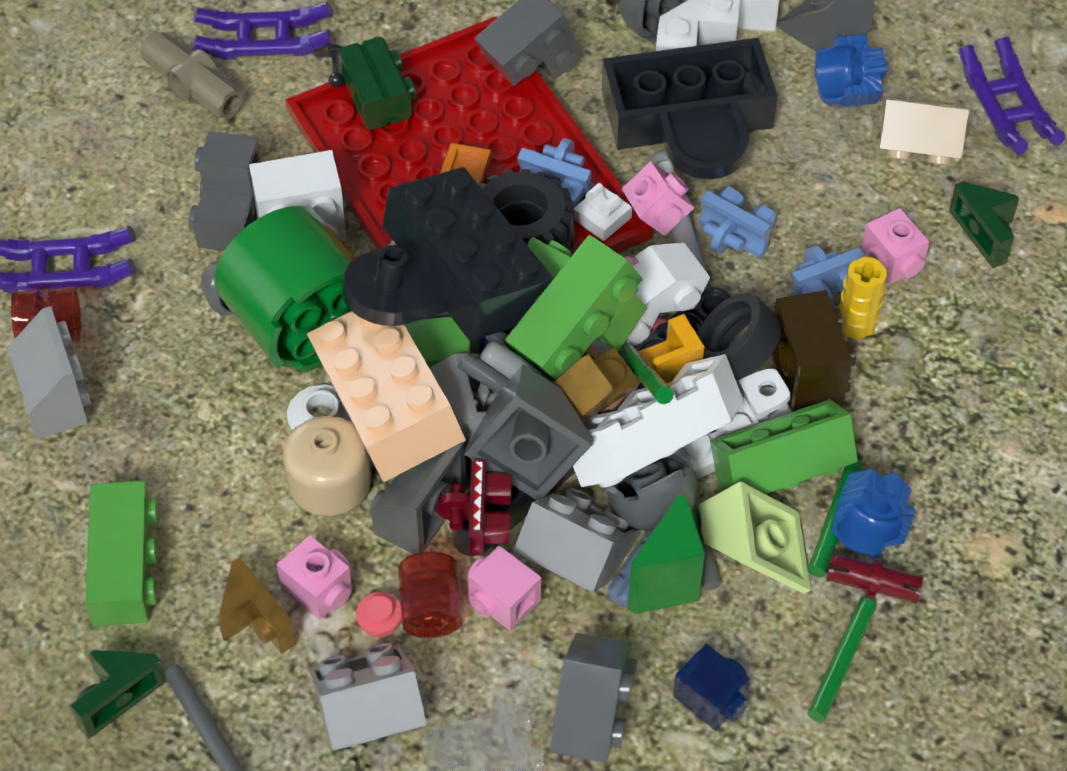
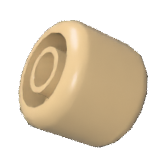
[282,416,372,517]

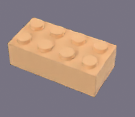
[307,311,466,482]

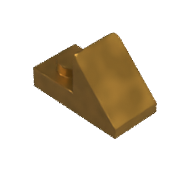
[553,347,641,422]
[218,557,297,654]

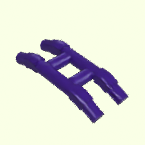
[192,1,334,59]
[958,37,1065,154]
[0,226,136,294]

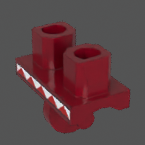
[436,460,511,556]

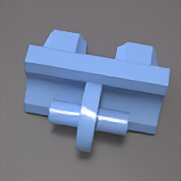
[517,138,595,208]
[699,186,776,259]
[789,245,866,305]

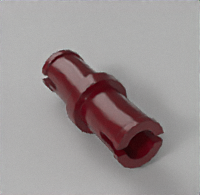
[826,552,924,605]

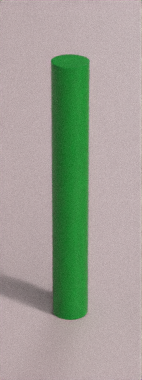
[618,344,674,404]
[808,460,864,577]
[807,598,877,722]

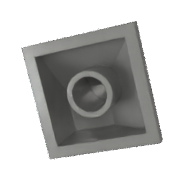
[776,0,874,52]
[464,365,593,500]
[370,442,467,557]

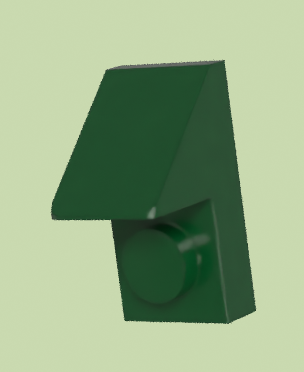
[949,182,1019,268]
[70,650,166,739]

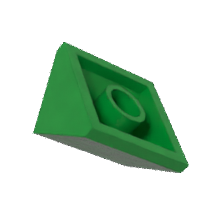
[628,494,705,614]

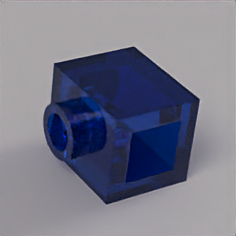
[673,643,751,731]

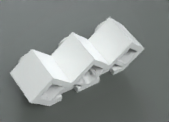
[656,0,779,51]
[590,242,710,354]
[573,354,744,487]

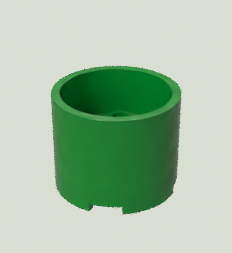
[214,206,356,372]

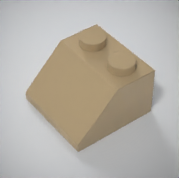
[878,96,969,165]

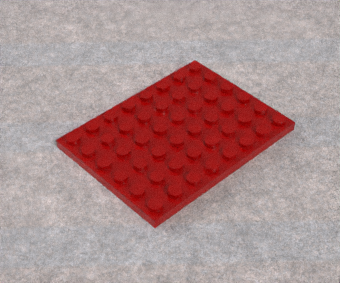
[285,16,653,317]

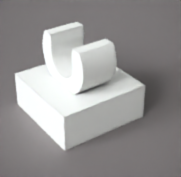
[574,183,632,241]

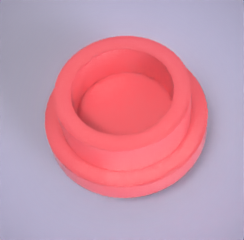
[356,592,403,638]

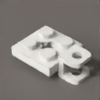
[679,369,791,479]

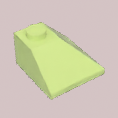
[699,481,811,594]

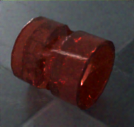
[11,286,82,342]
[398,551,463,639]

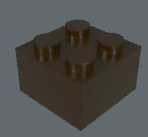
[770,290,856,412]

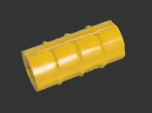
[839,257,887,339]

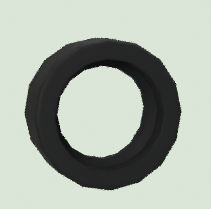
[697,293,781,379]

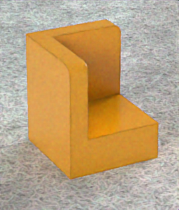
[638,314,704,383]

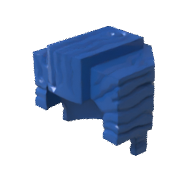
[815,34,888,107]
[831,469,916,559]

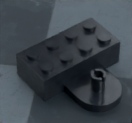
[601,38,778,179]
[342,167,554,341]

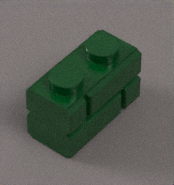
[338,36,416,130]

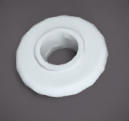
[287,384,352,431]

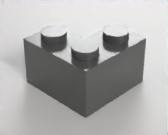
[475,0,583,86]
[189,131,261,251]
[549,633,638,763]

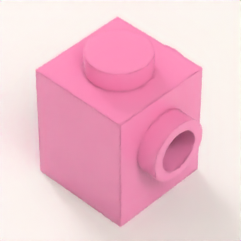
[622,161,694,236]
[861,208,929,284]
[277,535,352,620]
[468,545,541,631]

